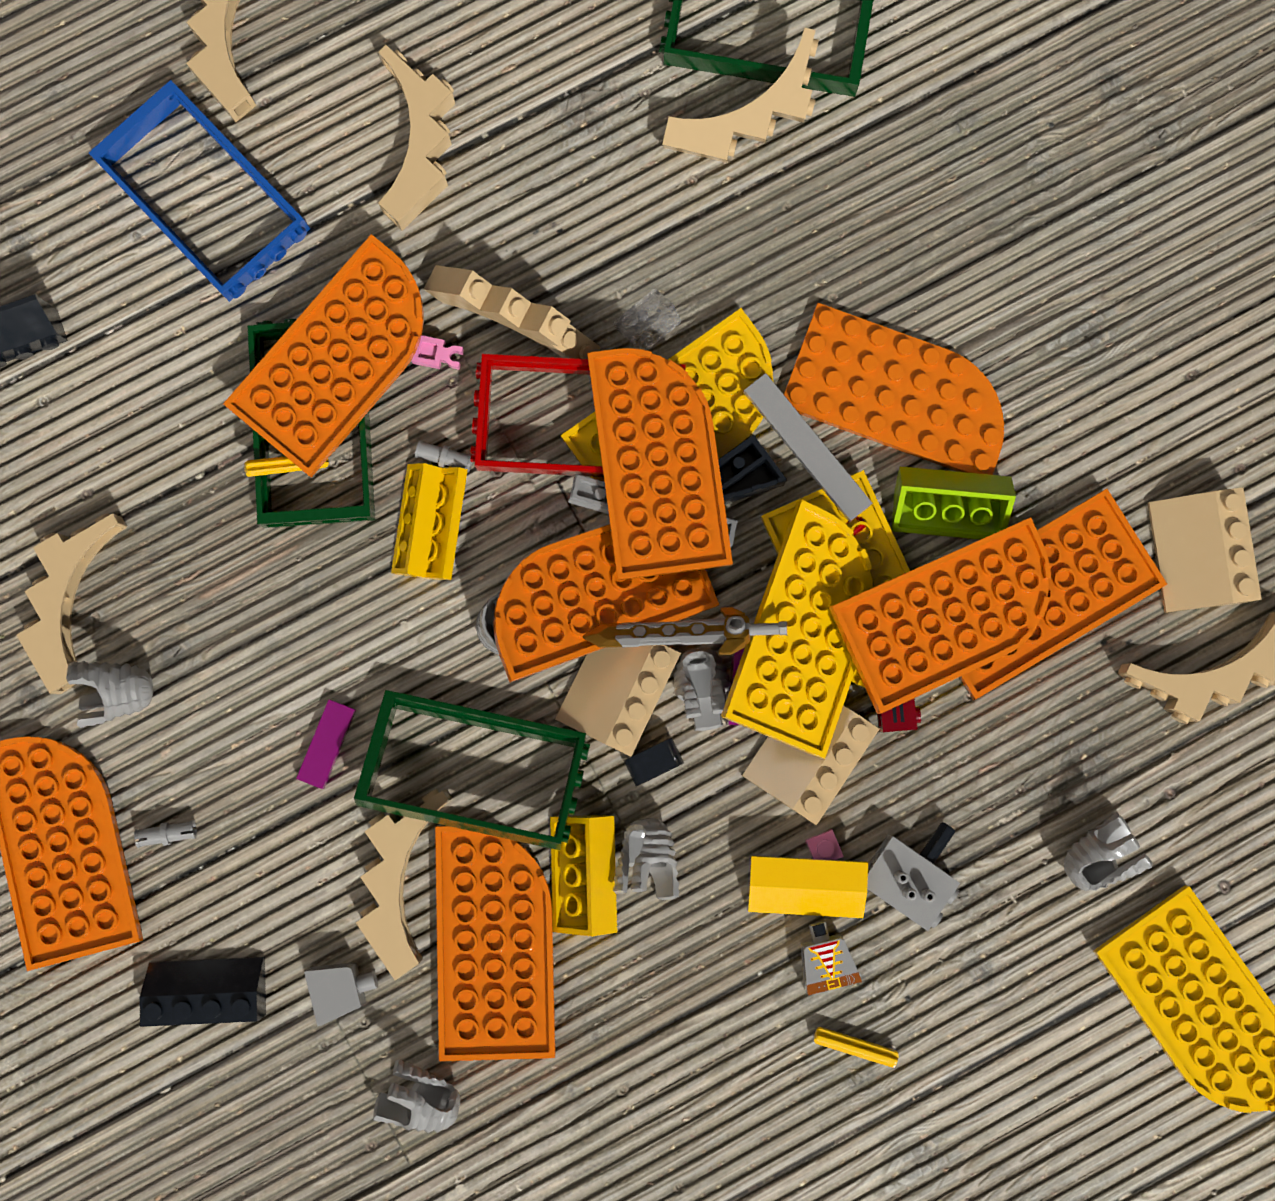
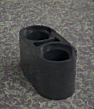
[624,737,684,786]

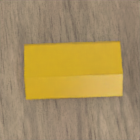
[391,463,468,580]
[748,856,868,918]

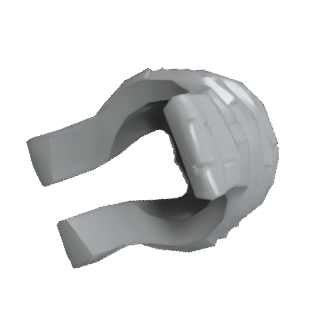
[673,648,732,731]
[66,661,153,728]
[1064,813,1153,891]
[613,818,679,900]
[373,1060,460,1133]

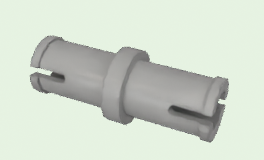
[415,440,473,473]
[134,820,197,848]

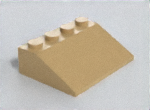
[1147,487,1262,613]
[555,645,681,757]
[742,705,879,825]

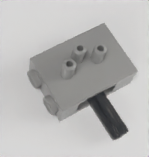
[867,822,960,931]

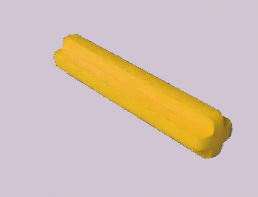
[244,456,329,477]
[814,1027,899,1068]

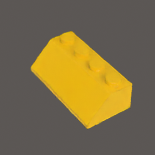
[550,815,617,937]

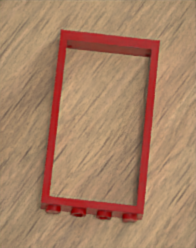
[470,354,686,477]

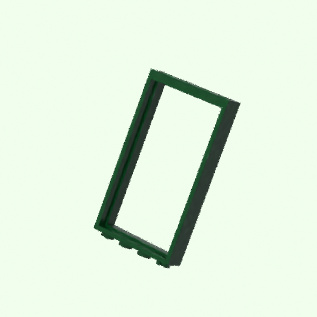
[659,0,874,97]
[247,319,375,528]
[354,690,590,850]

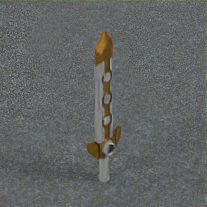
[583,607,787,655]

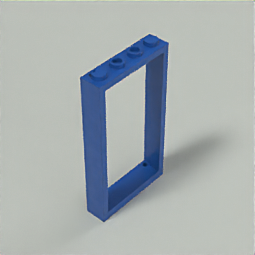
[89,80,310,302]

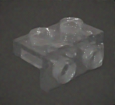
[613,288,681,350]

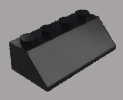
[0,294,68,368]
[139,956,266,1027]

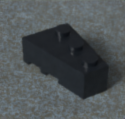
[718,435,787,504]

